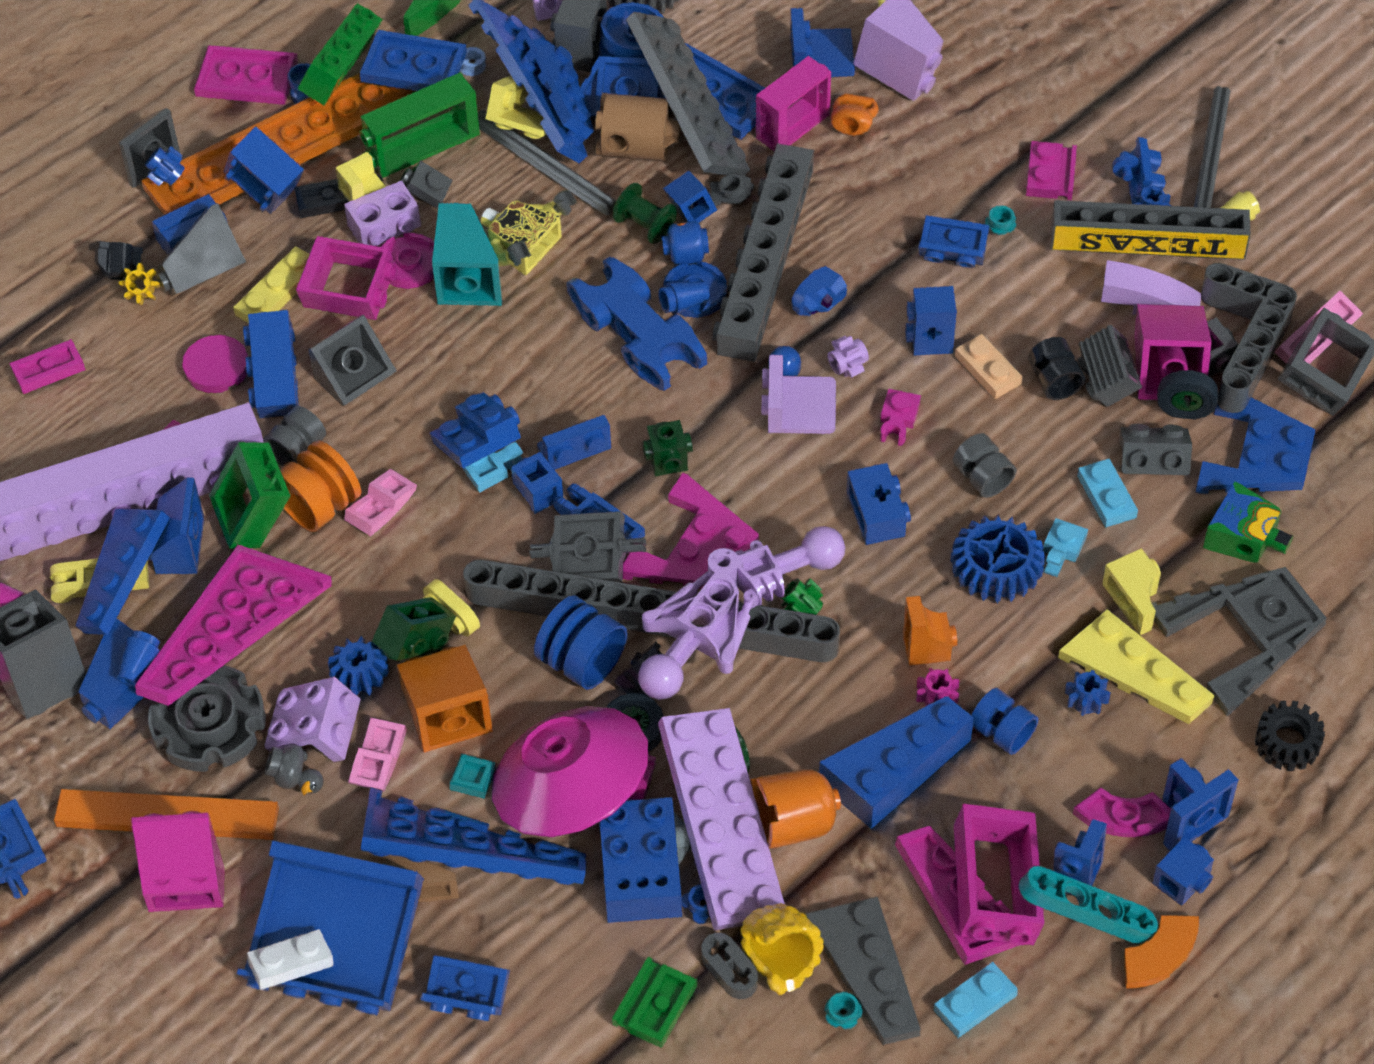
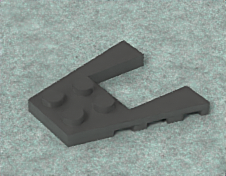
[1152,567,1327,716]

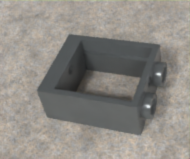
[1277,307,1374,416]

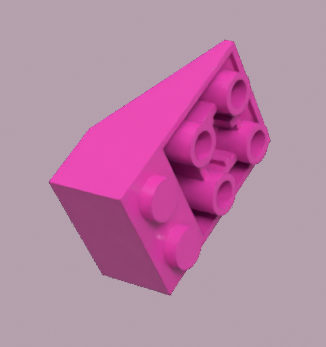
[132,811,225,912]

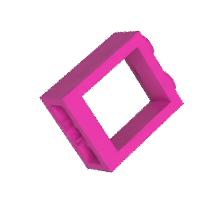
[756,56,831,152]
[296,236,397,320]

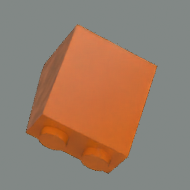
[397,645,493,752]

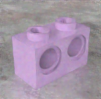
[344,180,421,246]

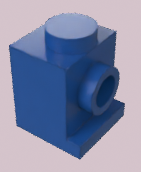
[511,452,563,514]

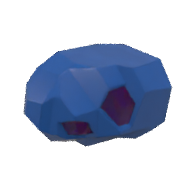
[791,266,847,316]

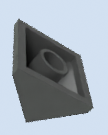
[308,315,397,406]

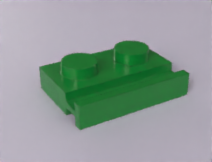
[612,957,697,1048]

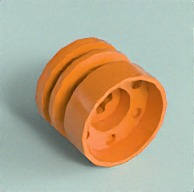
[270,440,362,532]

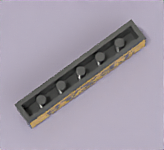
[1051,200,1251,260]

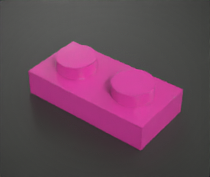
[9,339,85,394]

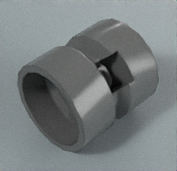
[263,406,326,466]
[953,433,1017,498]

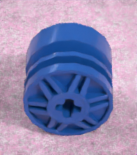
[534,595,628,690]

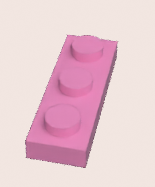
[1275,291,1363,364]

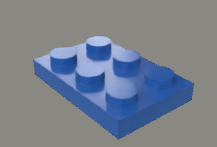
[360,30,467,91]

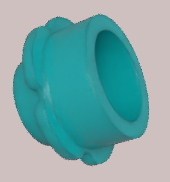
[985,205,1017,235]
[824,992,862,1029]

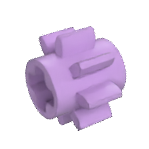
[828,336,869,378]

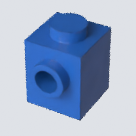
[663,171,717,223]
[1152,837,1214,906]

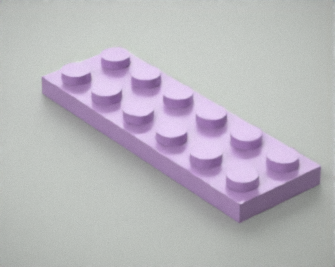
[658,708,784,930]

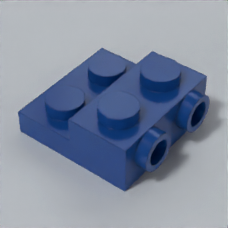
[430,392,521,469]

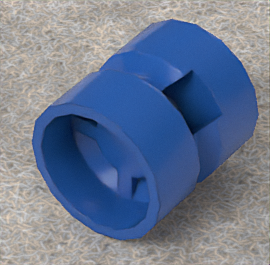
[971,688,1039,755]

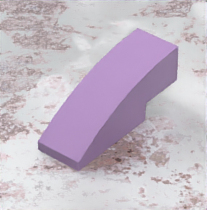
[1101,260,1201,315]

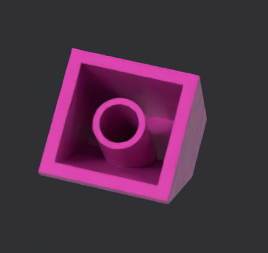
[1135,304,1212,400]

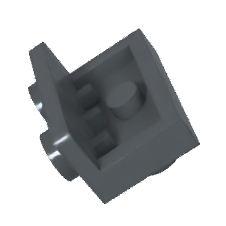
[1119,424,1192,475]

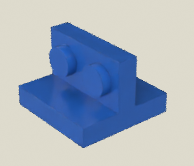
[1162,758,1239,851]

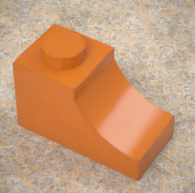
[903,596,958,666]

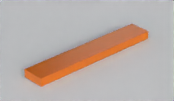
[54,789,279,840]

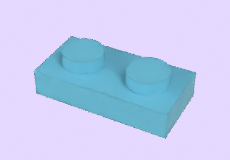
[1077,459,1138,528]
[934,962,1018,1038]

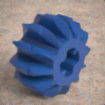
[328,636,389,696]

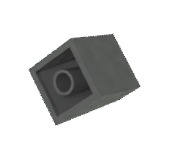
[0,589,86,720]

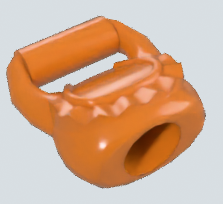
[830,93,879,136]

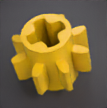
[119,263,161,305]

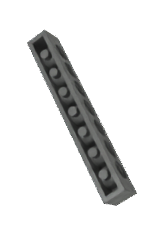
[712,143,814,362]

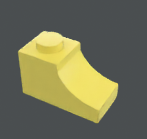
[1102,548,1161,635]

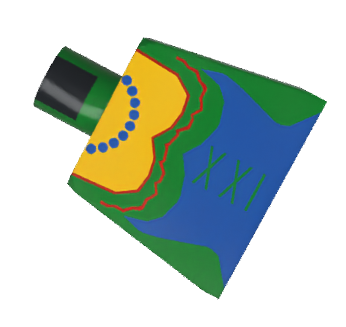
[1203,481,1293,563]

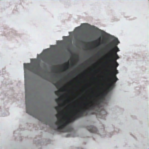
[1078,325,1142,407]

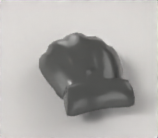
[710,174,754,206]

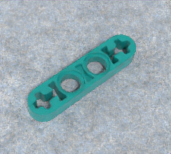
[1019,866,1158,944]

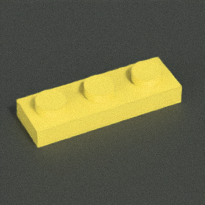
[233,246,310,323]

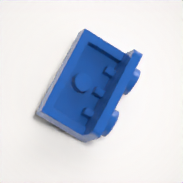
[918,215,990,268]
[537,415,611,470]
[421,955,510,1021]

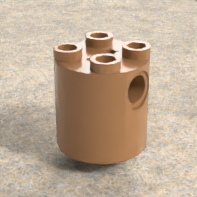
[595,93,682,161]

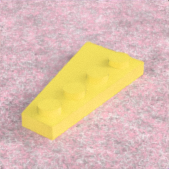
[1058,609,1215,724]

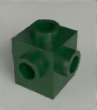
[642,420,693,477]

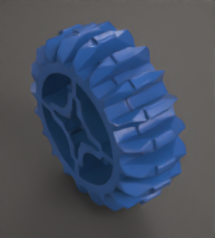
[950,514,1045,604]

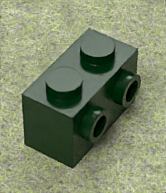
[372,597,456,661]

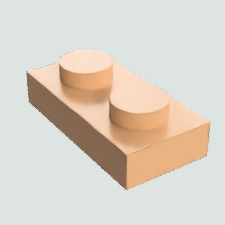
[955,334,1022,399]

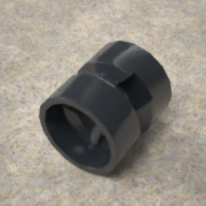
[1028,337,1086,400]

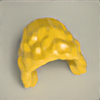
[740,903,824,995]

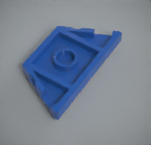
[580,56,666,120]

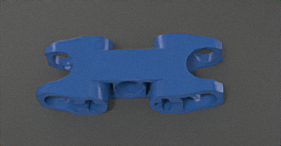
[566,256,707,391]

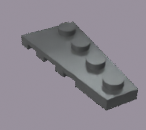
[805,897,921,1045]

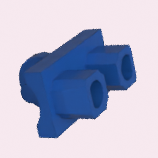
[1112,137,1166,200]

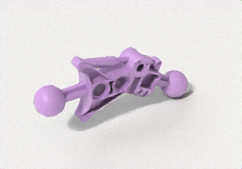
[638,526,846,700]

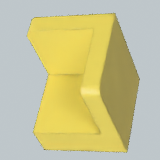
[335,152,386,202]

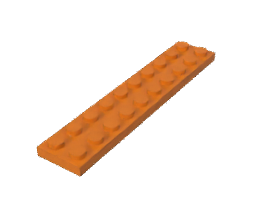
[141,73,416,215]

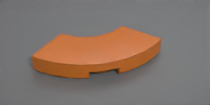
[1124,915,1199,989]

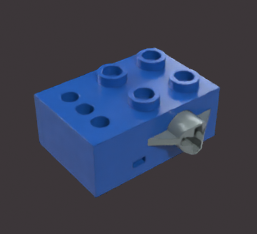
[600,797,692,923]

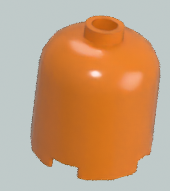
[750,769,841,849]

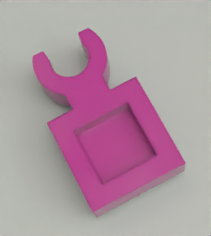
[880,389,921,446]

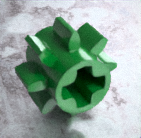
[780,578,823,615]

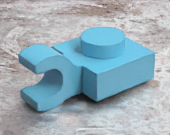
[463,442,523,493]
[1043,518,1088,577]

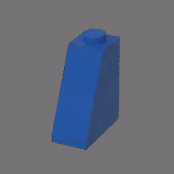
[78,618,144,729]

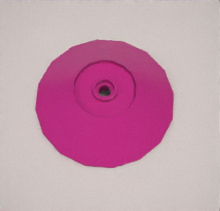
[492,706,648,837]

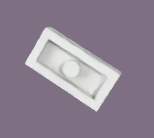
[247,929,333,990]

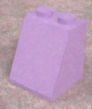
[853,0,943,101]

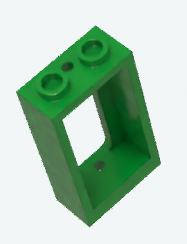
[359,72,480,179]

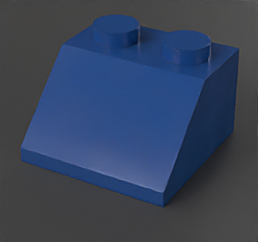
[148,477,205,574]

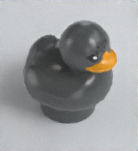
[264,744,324,796]

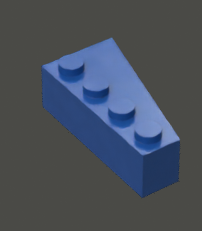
[819,696,974,829]

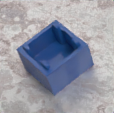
[223,126,304,214]

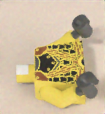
[481,190,577,276]

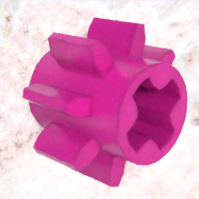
[916,668,960,706]

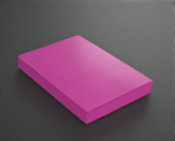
[194,45,298,105]

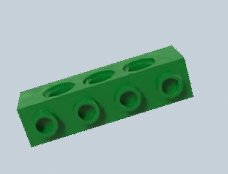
[298,3,383,106]

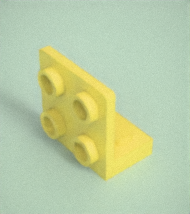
[485,75,547,139]

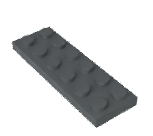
[626,12,750,175]

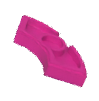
[1073,787,1171,837]

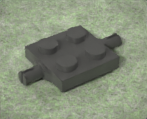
[529,511,647,582]

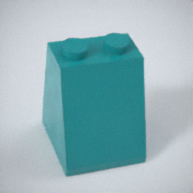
[432,203,502,306]

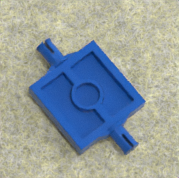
[0,799,47,898]

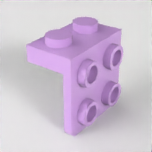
[761,355,836,434]
[264,677,361,762]

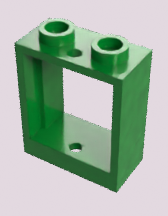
[209,442,291,549]

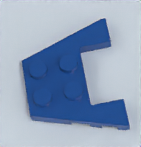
[1195,397,1316,494]

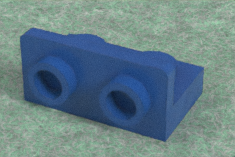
[1053,819,1107,895]

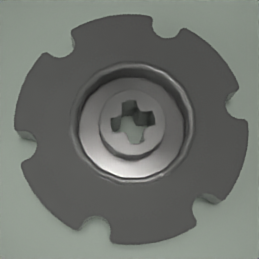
[148,665,266,772]

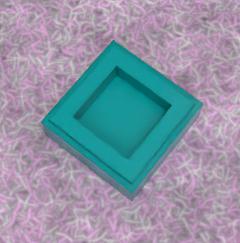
[449,754,496,799]

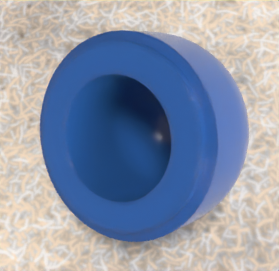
[768,346,801,376]

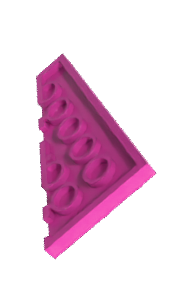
[135,545,332,706]

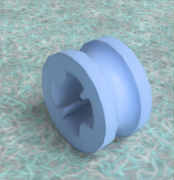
[460,47,486,76]

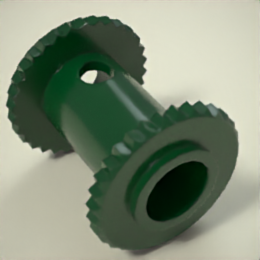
[613,183,677,244]

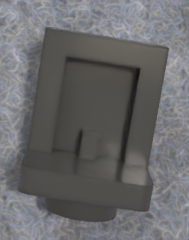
[399,160,452,208]
[1207,318,1239,377]

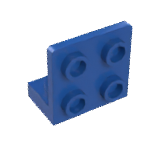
[790,8,855,77]

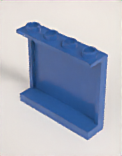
[237,841,424,1015]

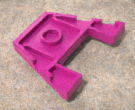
[623,473,759,589]

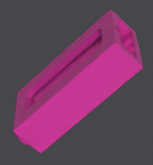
[954,804,1045,945]

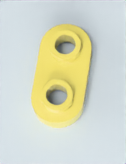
[422,579,480,637]

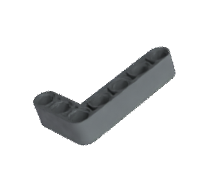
[1201,263,1297,413]

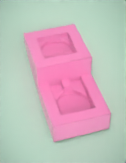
[344,469,417,536]
[348,718,407,791]

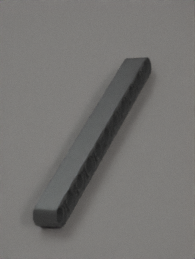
[463,560,840,662]

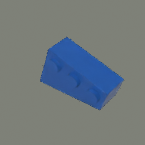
[243,310,299,419]

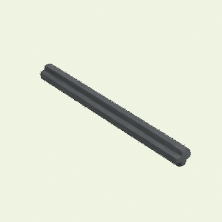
[1193,86,1231,208]
[478,110,616,215]

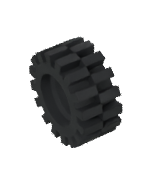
[1255,700,1325,771]

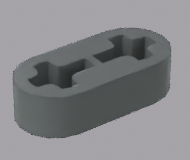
[701,933,758,999]

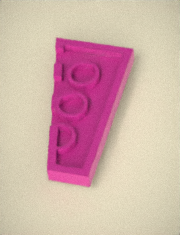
[895,826,1020,965]

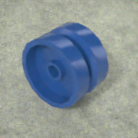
[598,2,665,58]

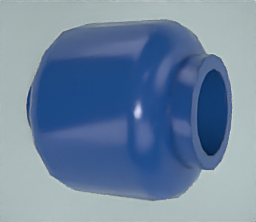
[662,221,709,265]

